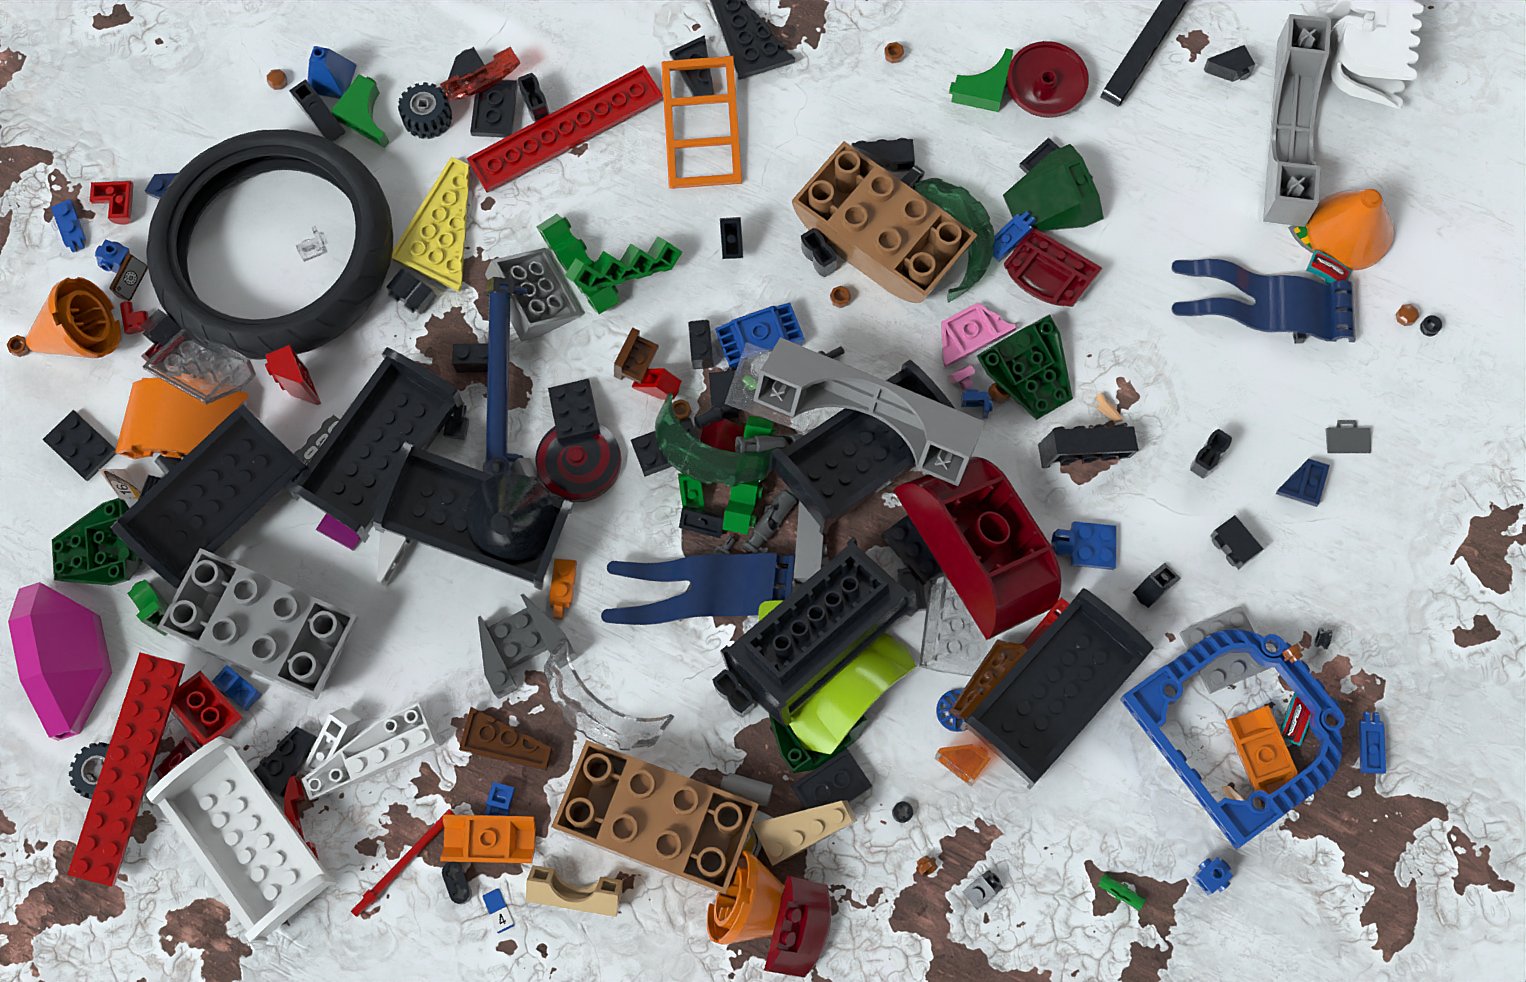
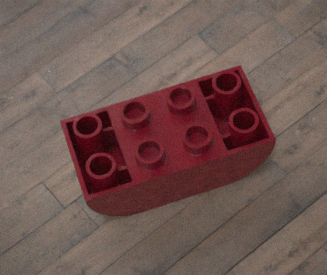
[893,456,1061,640]

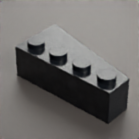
[1038,424,1139,469]

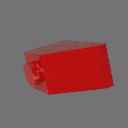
[632,368,682,400]

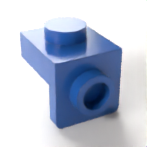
[961,389,993,418]

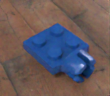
[1051,521,1116,570]

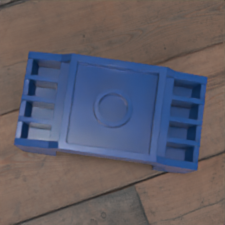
[715,302,805,370]

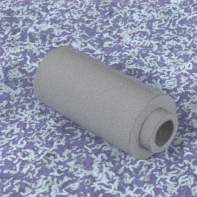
[720,772,773,807]

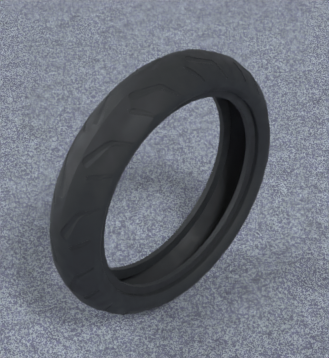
[146,129,393,360]

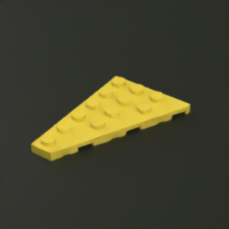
[391,157,470,293]

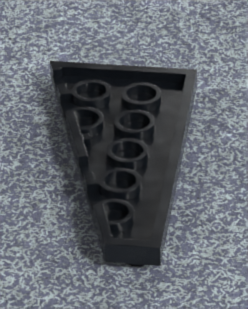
[710,0,795,80]

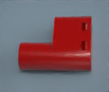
[119,301,149,334]

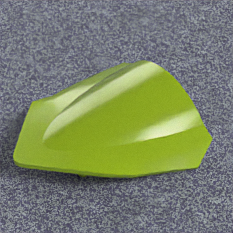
[758,600,917,754]

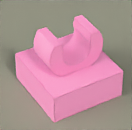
[948,365,975,390]

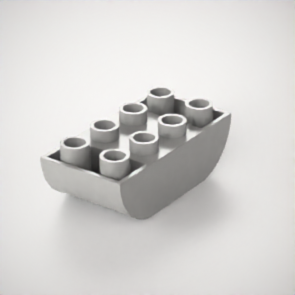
[157,548,358,700]

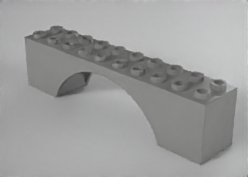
[1263,14,1331,227]
[753,337,985,486]

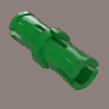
[1097,873,1146,911]

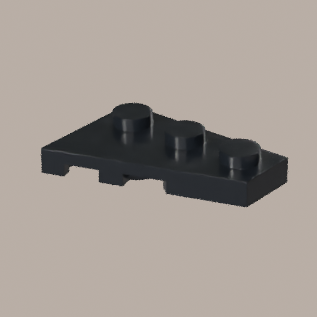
[669,35,714,97]
[253,726,318,797]

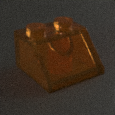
[934,744,991,786]

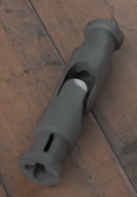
[735,434,803,456]
[741,486,797,554]

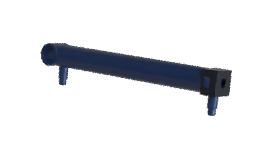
[482,277,527,476]

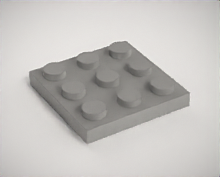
[1179,606,1270,694]

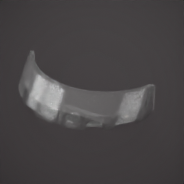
[544,639,675,750]

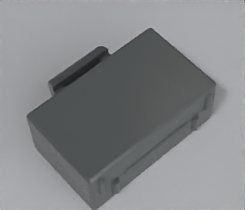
[1325,420,1371,453]

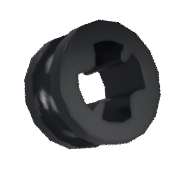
[1420,315,1442,337]
[1315,627,1332,650]
[892,801,913,823]

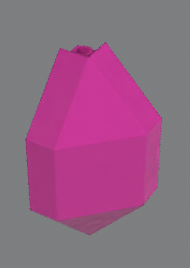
[8,582,112,741]

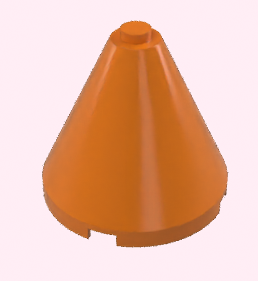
[1307,189,1394,271]
[26,277,121,358]
[707,850,785,945]

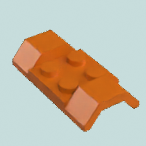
[1225,705,1298,807]
[440,815,536,863]

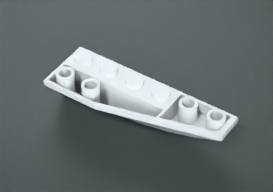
[302,702,441,800]

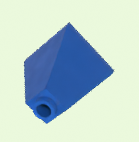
[307,46,357,99]

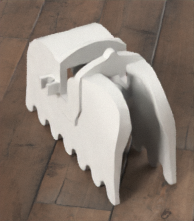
[1326,0,1424,109]

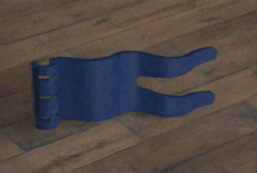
[1171,259,1356,343]
[601,553,795,625]

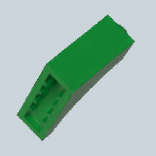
[949,48,1013,112]
[331,74,389,148]
[127,579,169,636]

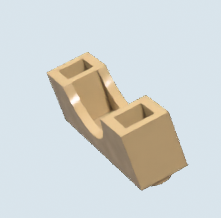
[526,865,623,917]

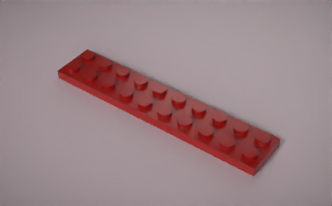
[467,65,663,193]
[67,652,186,887]

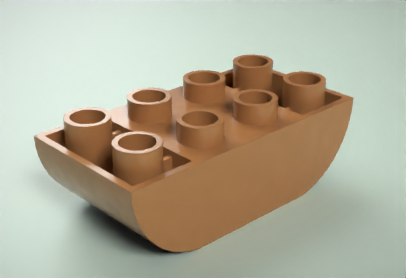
[792,141,978,303]
[551,740,759,894]

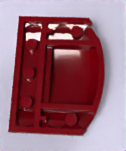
[1004,227,1102,307]
[764,876,831,978]

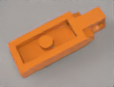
[549,558,577,620]

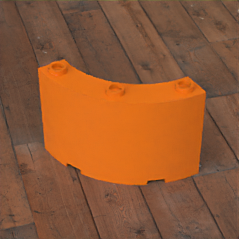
[115,376,249,460]

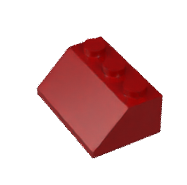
[265,345,321,405]
[171,671,243,747]

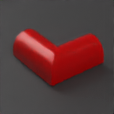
[89,181,134,225]

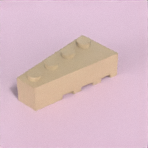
[751,800,858,866]

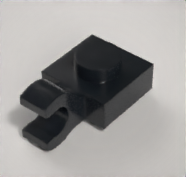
[443,402,469,440]

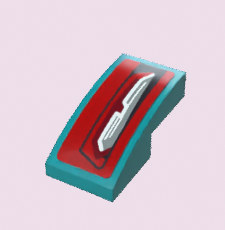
[1306,250,1352,285]
[1280,693,1311,746]

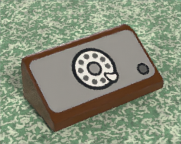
[109,253,148,301]

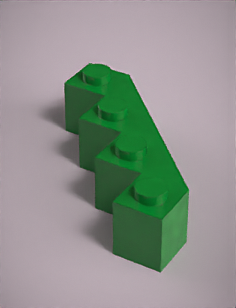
[536,214,620,315]
[565,236,683,292]
[722,415,777,535]

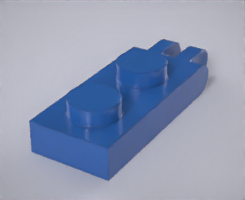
[51,199,86,253]
[984,211,1037,262]
[1359,711,1386,775]

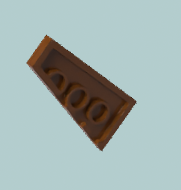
[949,639,1028,720]
[459,707,552,771]

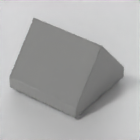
[511,458,539,479]

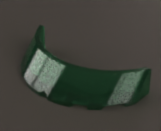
[913,178,995,303]
[655,392,776,487]

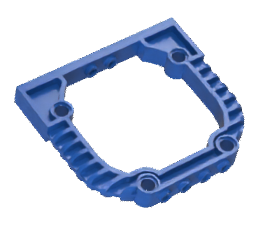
[1120,629,1345,850]

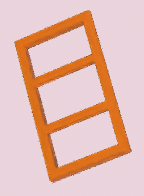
[661,56,742,189]

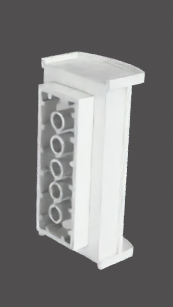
[146,736,339,944]

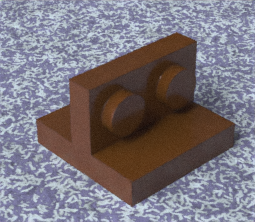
[614,327,659,384]

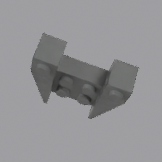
[478,594,578,699]

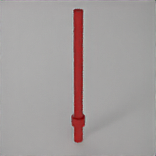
[351,809,456,917]

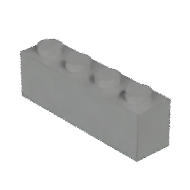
[794,501,828,584]

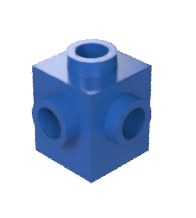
[95,239,130,273]
[1192,857,1233,895]

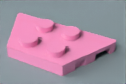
[941,302,1016,368]

